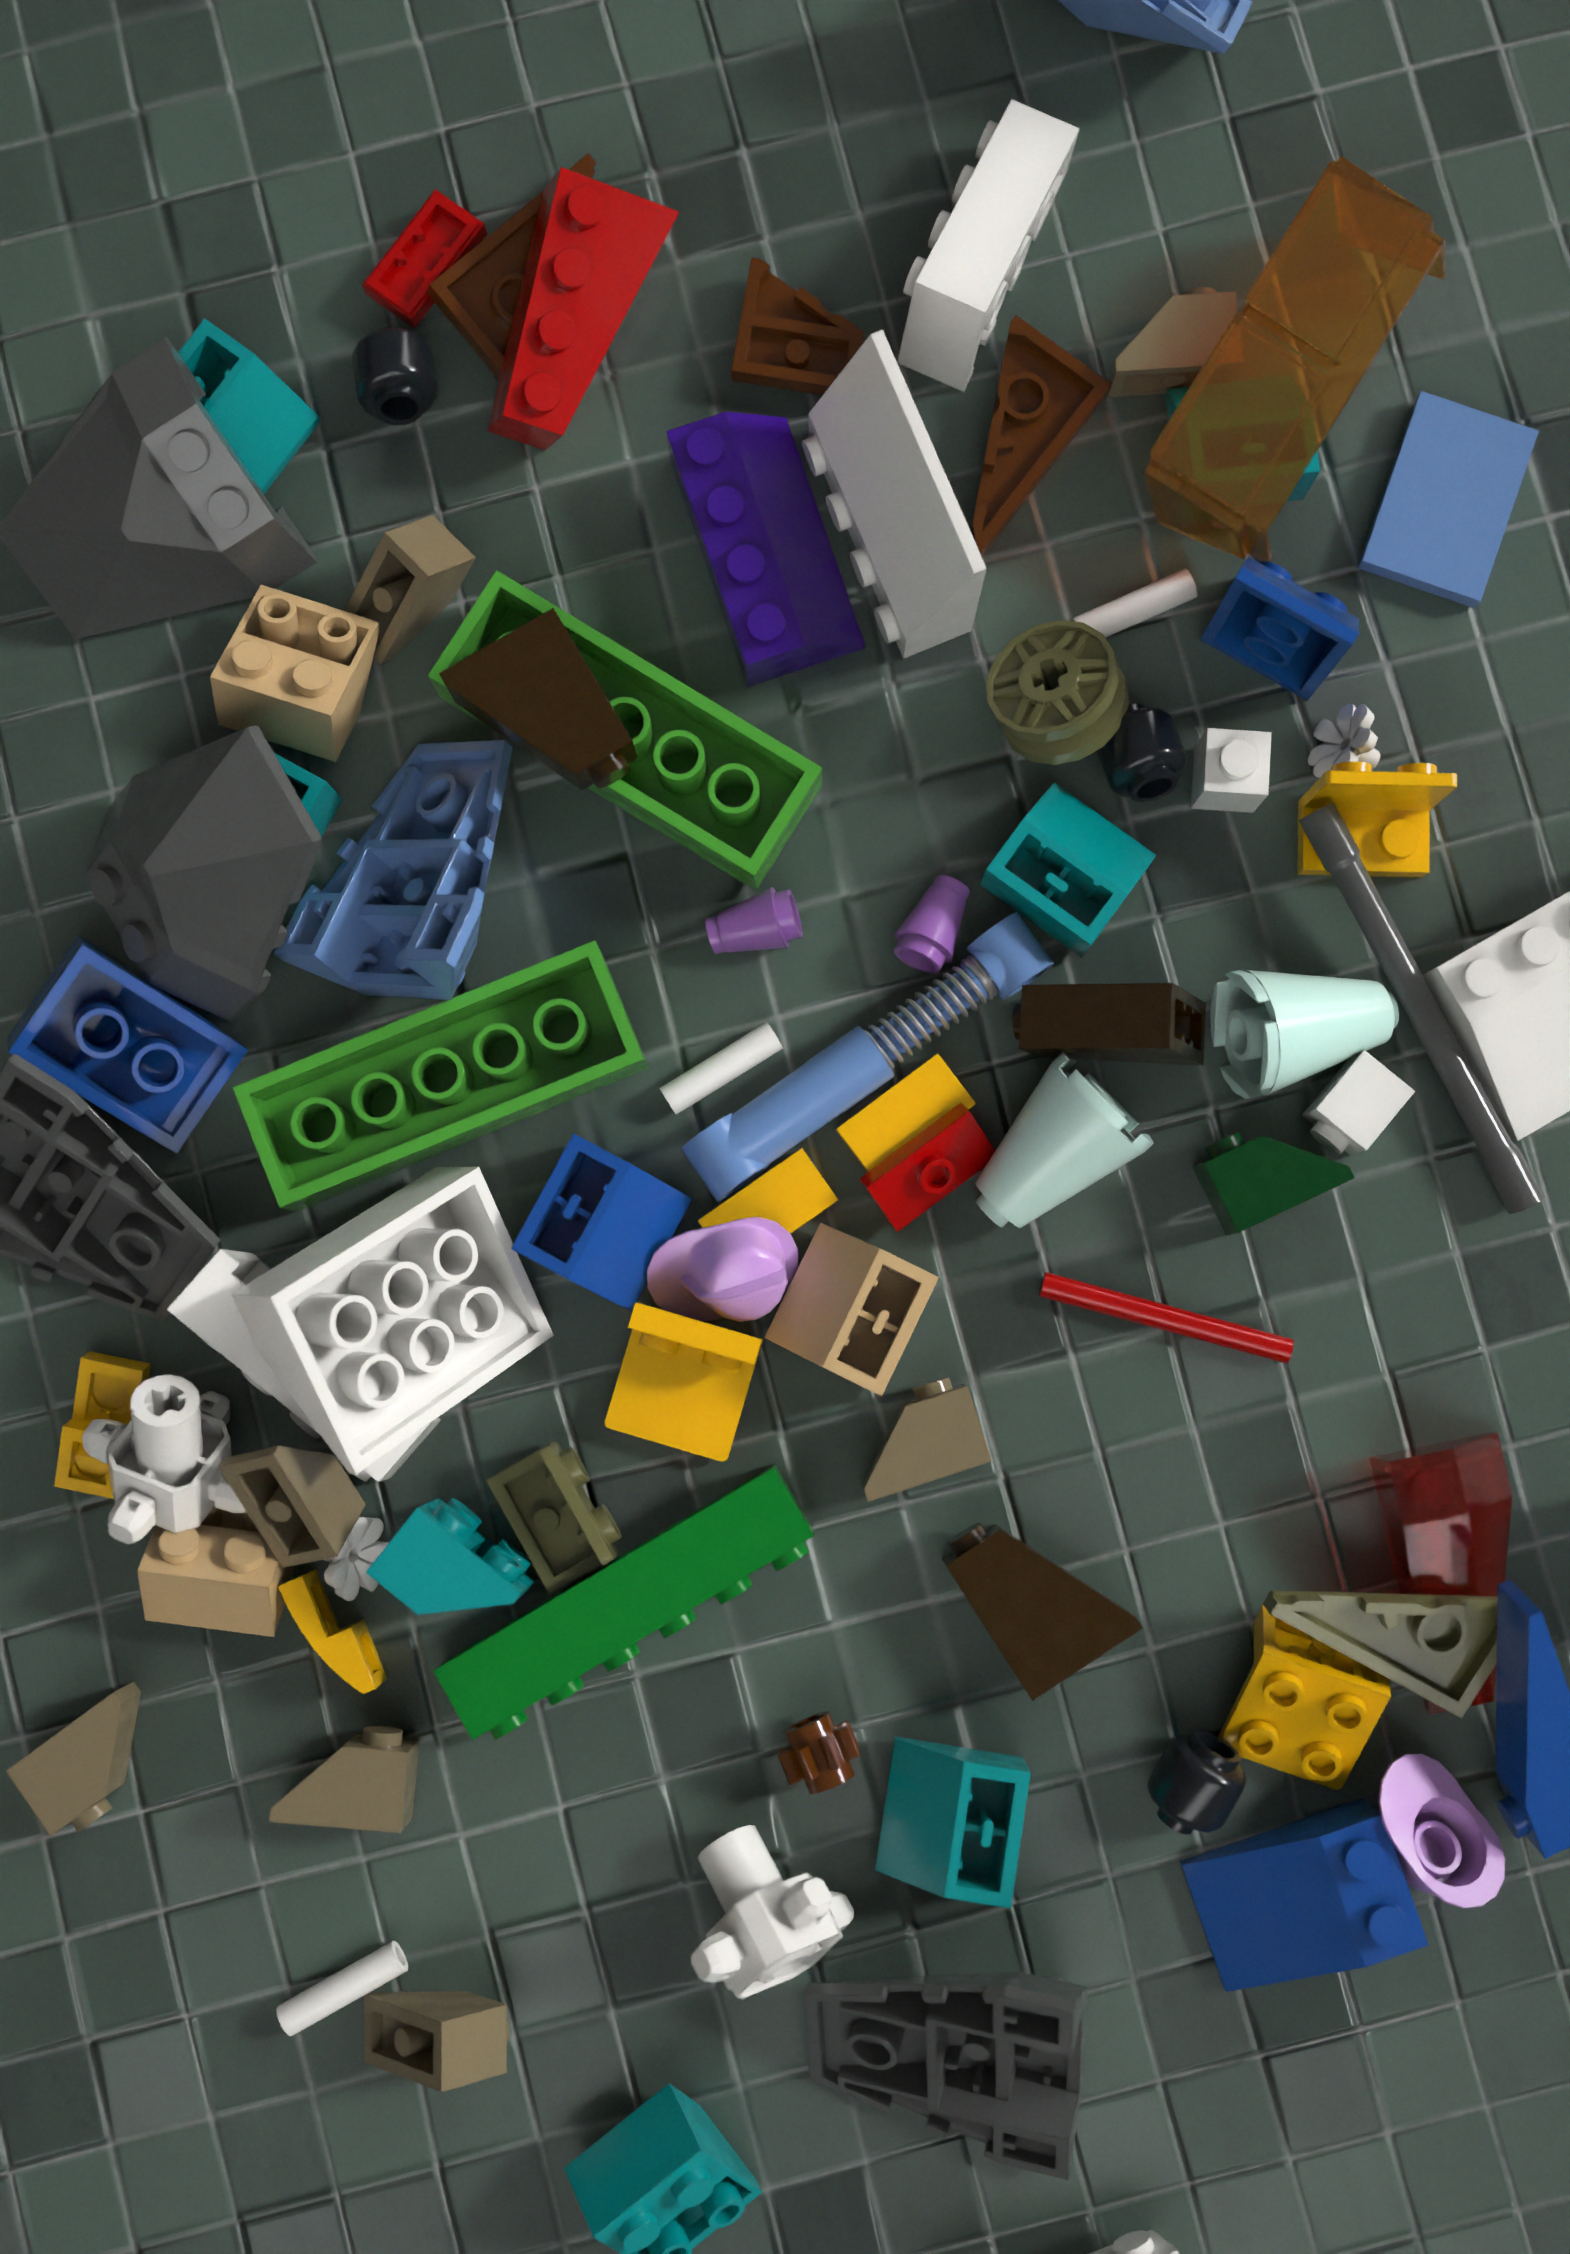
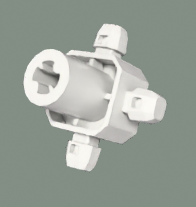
[82,1375,247,1545]
[691,1825,854,1999]

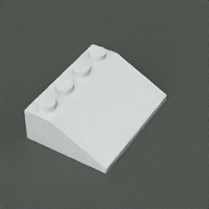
[802,330,987,659]
[1423,891,1570,1142]
[231,1167,554,1475]

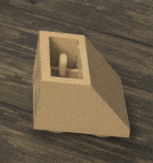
[210,585,380,762]
[764,1223,939,1396]
[137,1505,294,1637]

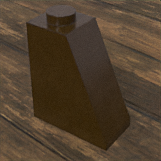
[439,608,637,790]
[1012,983,1206,1065]
[942,1522,1143,1701]

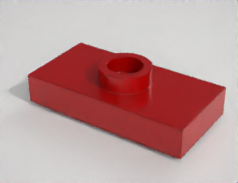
[362,189,487,329]
[859,1103,995,1232]

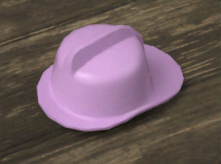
[647,1217,798,1322]
[1378,1754,1505,1909]

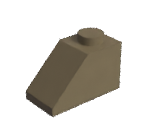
[1108,287,1242,397]
[344,515,476,666]
[862,1377,992,1502]
[218,1446,366,1568]
[6,1681,141,1837]
[269,1726,420,1833]
[364,1991,509,2092]

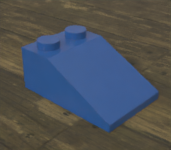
[1200,557,1359,701]
[7,934,248,1154]
[1180,1798,1429,1992]

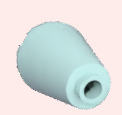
[1210,970,1399,1099]
[975,1052,1154,1228]

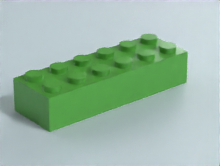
[428,570,823,891]
[232,940,649,1212]

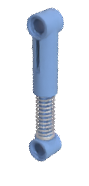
[681,912,1054,1202]

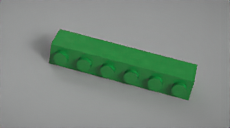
[433,1464,814,1740]

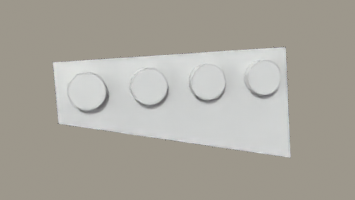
[897,99,1080,392]
[167,1249,441,1482]

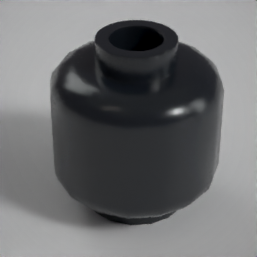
[352,327,437,425]
[1097,704,1187,802]
[1147,1730,1246,1835]

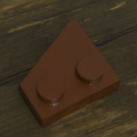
[731,257,864,396]

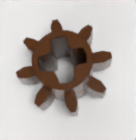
[777,1711,861,1794]

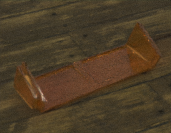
[1143,156,1446,562]

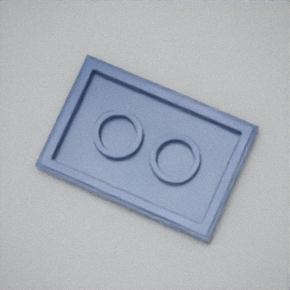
[1357,391,1539,608]

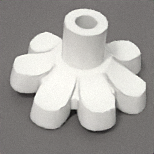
[1308,703,1380,778]
[323,1517,389,1601]

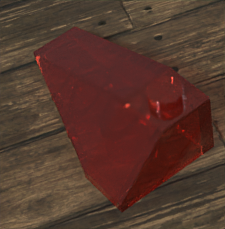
[1369,1432,1512,1715]

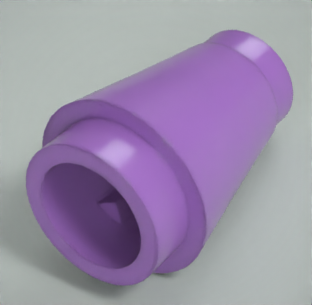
[894,875,970,974]
[705,887,803,954]

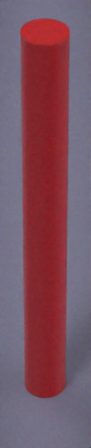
[1039,1272,1294,1364]

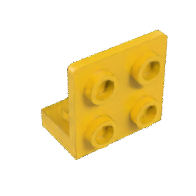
[1298,761,1457,878]
[605,1302,763,1462]
[1218,1604,1391,1790]

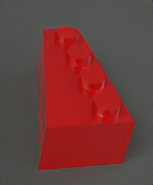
[487,167,679,450]

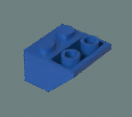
[511,1133,692,1311]

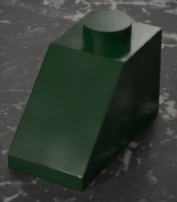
[1193,1132,1355,1236]

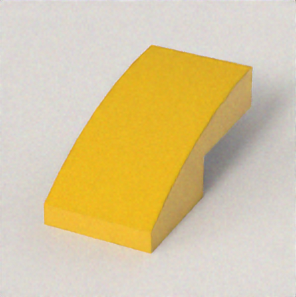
[54,1351,151,1499]
[278,1569,387,1694]

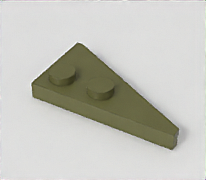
[1263,1590,1497,1718]

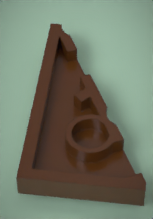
[426,153,596,380]
[971,315,1112,557]

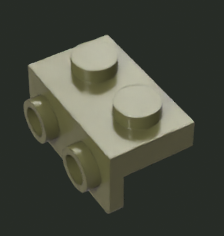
[486,1440,622,1594]

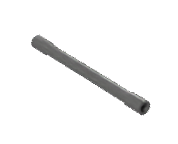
[1299,802,1545,1214]

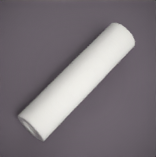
[1071,569,1197,638]
[659,1022,783,1115]
[276,1941,408,2036]

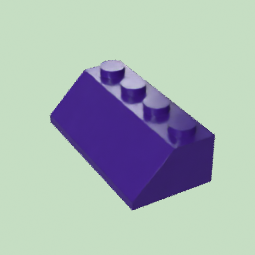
[666,412,865,687]

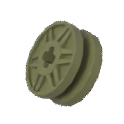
[986,620,1129,765]

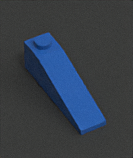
[1495,1579,1570,1859]

